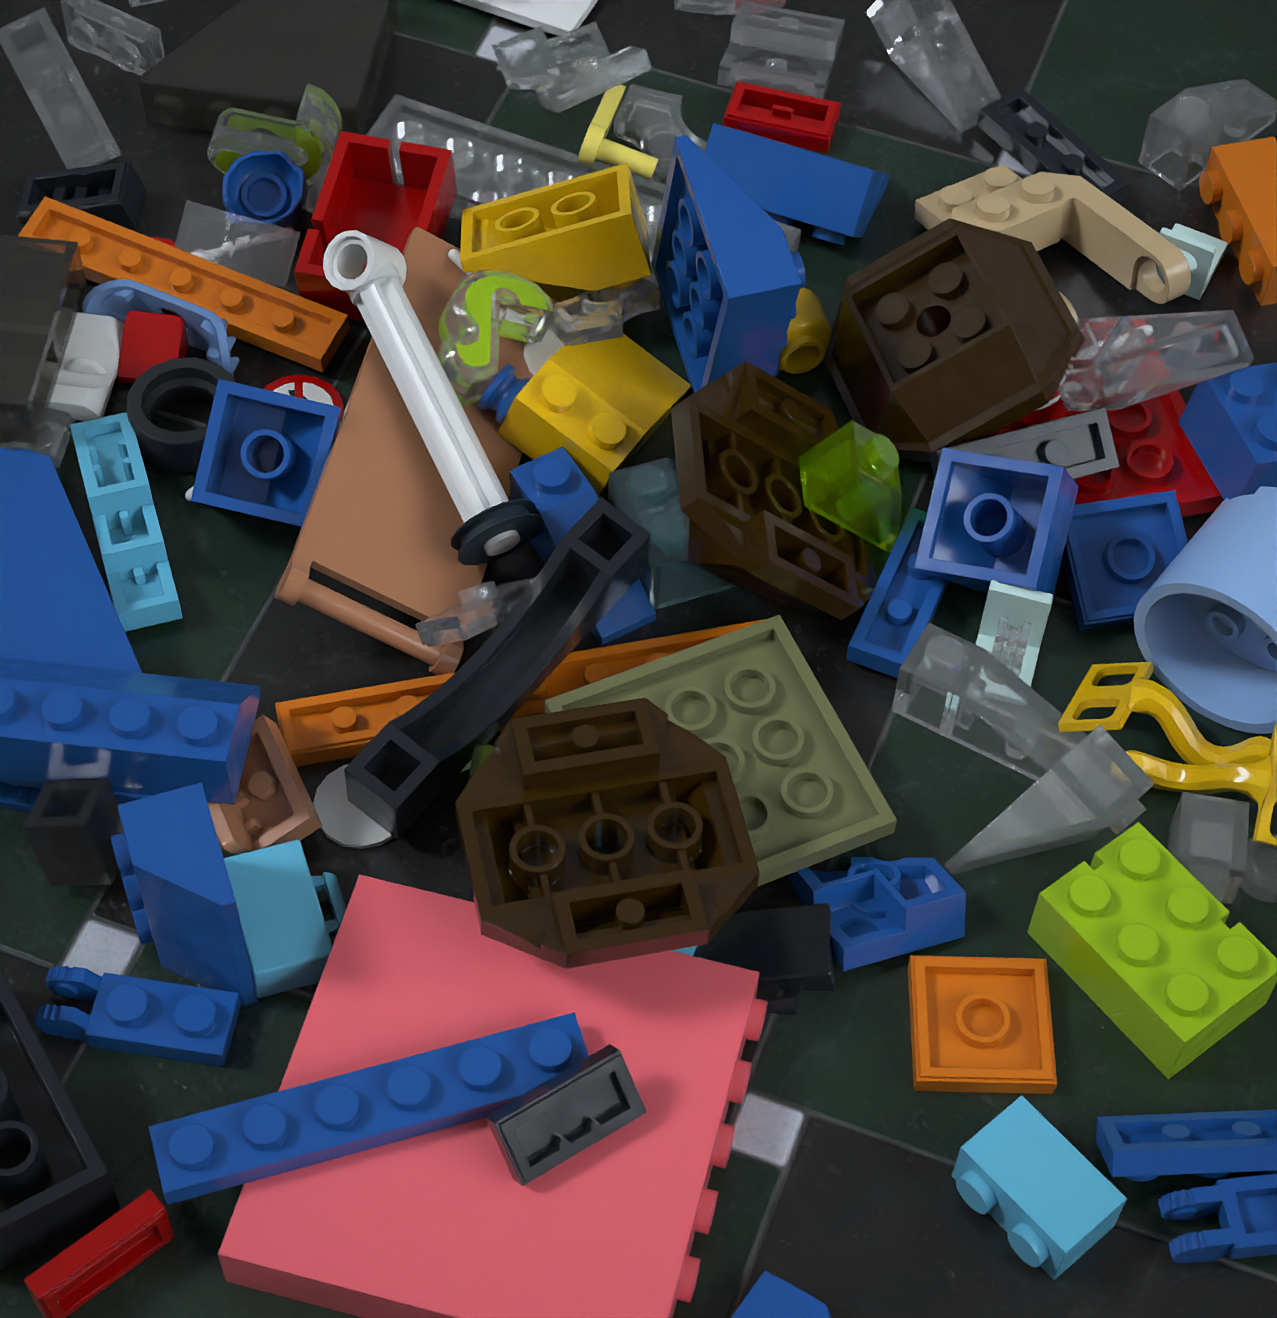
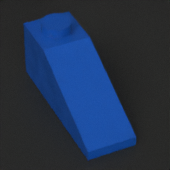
[509,447,656,645]

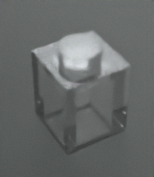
[1168,792,1249,904]

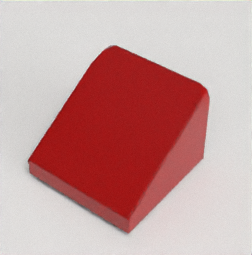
[117,310,189,384]

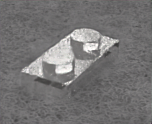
[60,0,167,82]

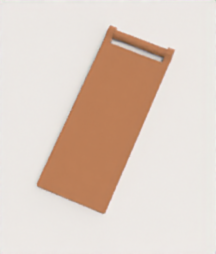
[274,227,567,675]

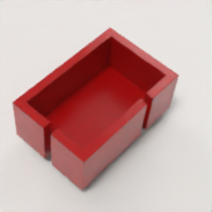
[294,131,457,322]

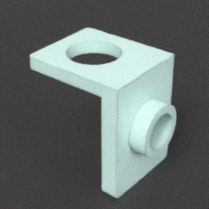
[1155,224,1228,300]
[965,580,1053,703]

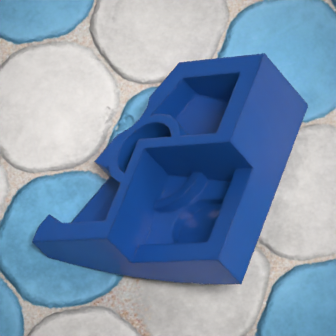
[788,857,966,971]

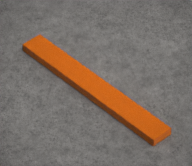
[275,619,766,767]

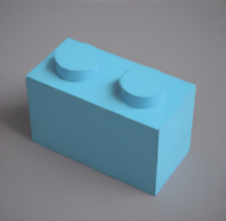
[952,1095,1127,1280]

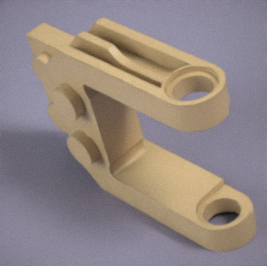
[914,164,1191,327]

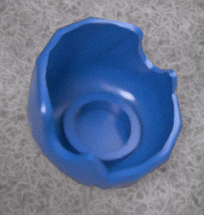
[222,151,308,234]

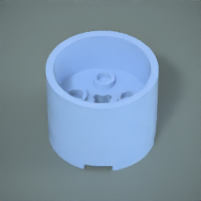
[1134,486,1277,734]

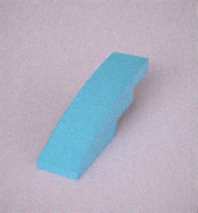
[70,412,183,632]

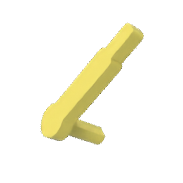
[577,81,658,180]

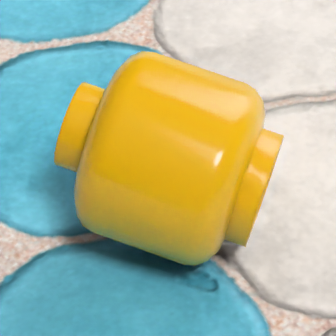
[778,288,832,374]

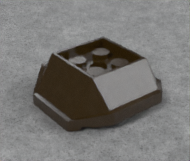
[824,218,1085,462]
[671,361,876,620]
[455,697,760,969]

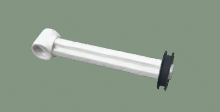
[323,230,543,565]

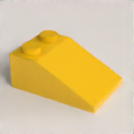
[460,163,651,291]
[497,315,692,498]

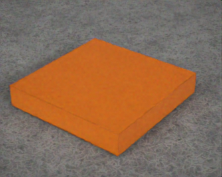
[908,956,1057,1094]

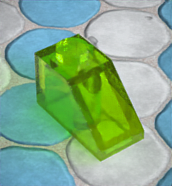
[798,420,902,552]

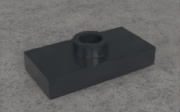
[485,1044,647,1186]

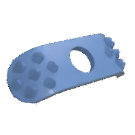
[82,279,240,378]

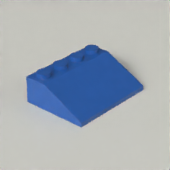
[651,135,806,393]

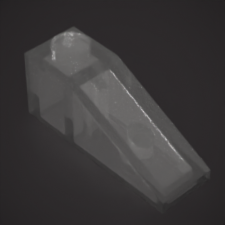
[867,0,1001,133]
[0,7,121,169]
[1138,79,1277,191]
[1057,310,1254,411]
[892,623,1094,795]
[944,725,1155,874]

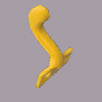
[1058,662,1271,765]
[1114,724,1277,847]

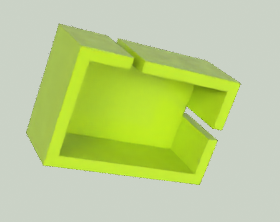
[1027,822,1277,1080]

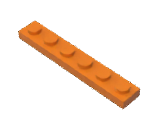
[16,196,350,373]

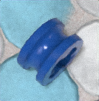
[477,363,530,425]

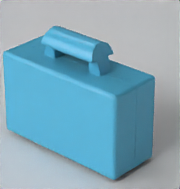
[224,840,347,998]

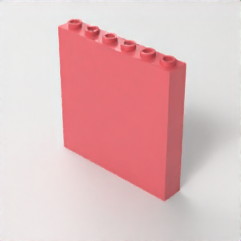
[218,874,768,1318]

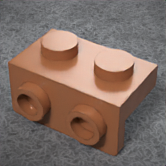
[207,715,323,857]

